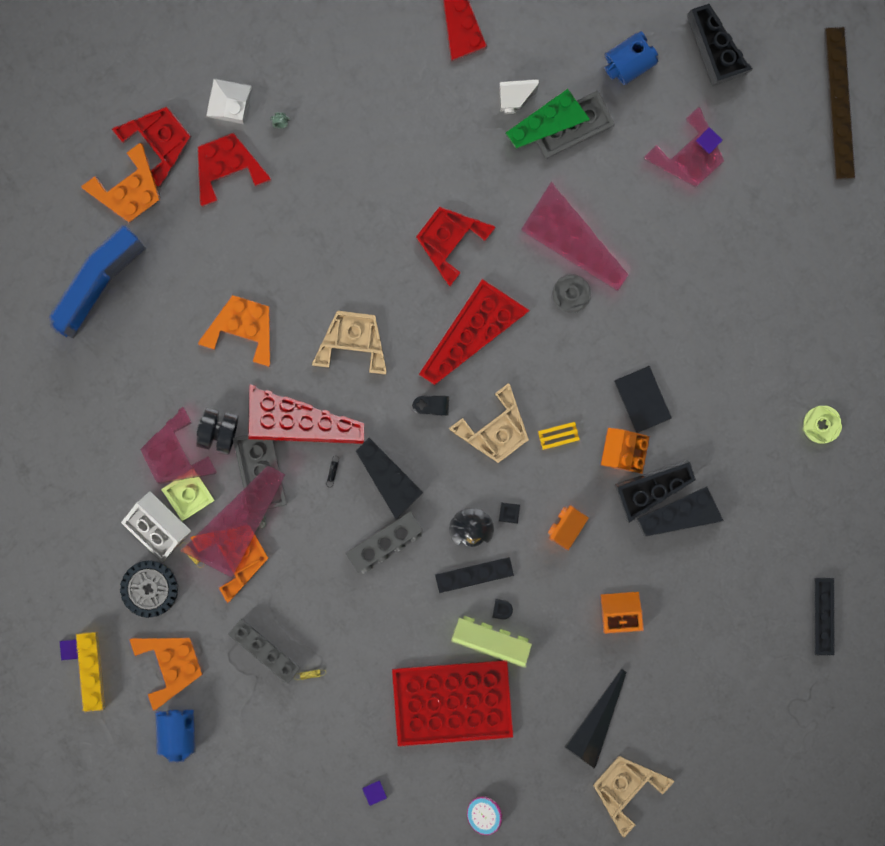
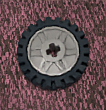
[120,560,178,618]

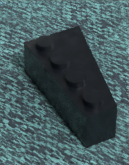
[687,4,753,86]
[356,438,423,519]
[614,460,696,523]
[636,486,723,537]

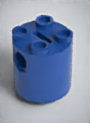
[604,31,659,85]
[155,710,196,762]

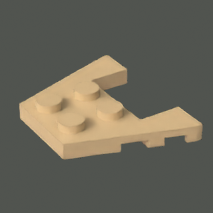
[312,311,387,375]
[449,383,529,463]
[593,756,674,838]

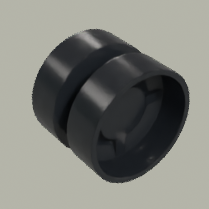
[196,408,239,455]

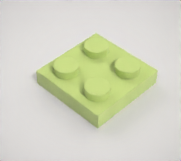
[161,468,215,522]

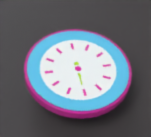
[467,797,502,835]

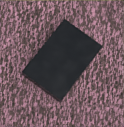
[614,366,672,433]

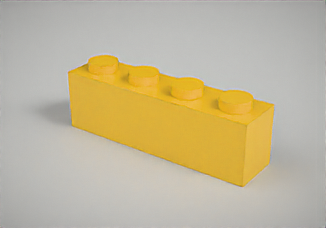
[76,632,105,712]

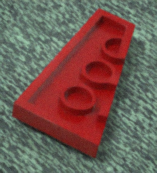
[443,0,487,61]

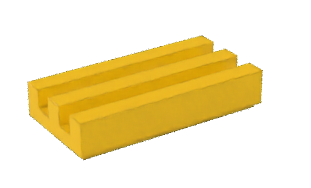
[538,422,580,450]

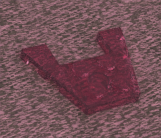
[643,107,724,187]
[140,407,217,484]

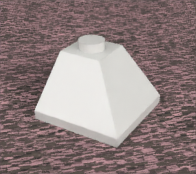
[206,79,251,124]
[499,80,539,114]

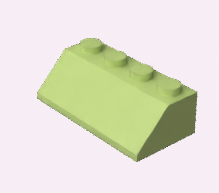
[451,616,532,667]

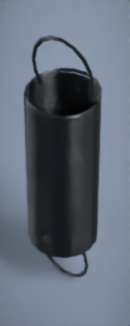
[326,456,339,487]

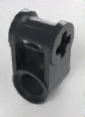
[412,396,449,416]

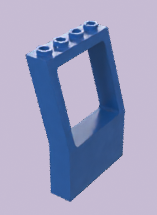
[50,225,146,338]

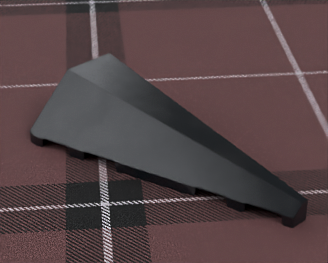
[565,668,627,768]

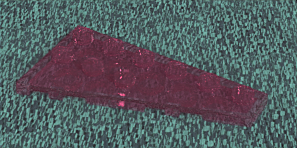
[521,182,628,291]
[181,466,285,577]

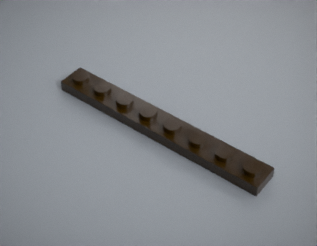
[825,27,855,180]

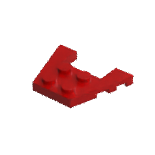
[112,107,191,187]
[198,133,271,207]
[416,207,496,286]

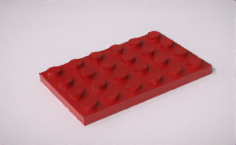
[392,660,513,746]

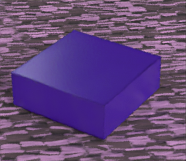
[695,127,723,154]
[59,639,78,660]
[362,780,387,806]

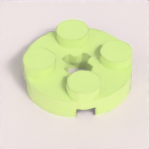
[803,406,842,444]

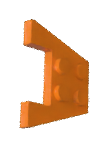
[81,143,160,222]
[198,295,270,367]
[190,525,269,603]
[129,638,203,711]

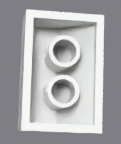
[121,491,191,562]

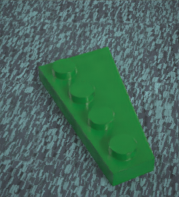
[505,89,590,149]

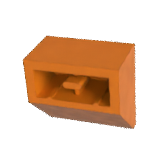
[601,428,650,474]
[547,505,589,551]
[600,592,643,633]

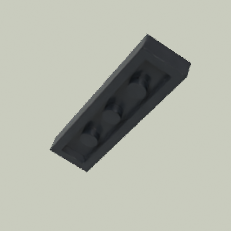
[435,557,514,593]
[814,578,835,655]

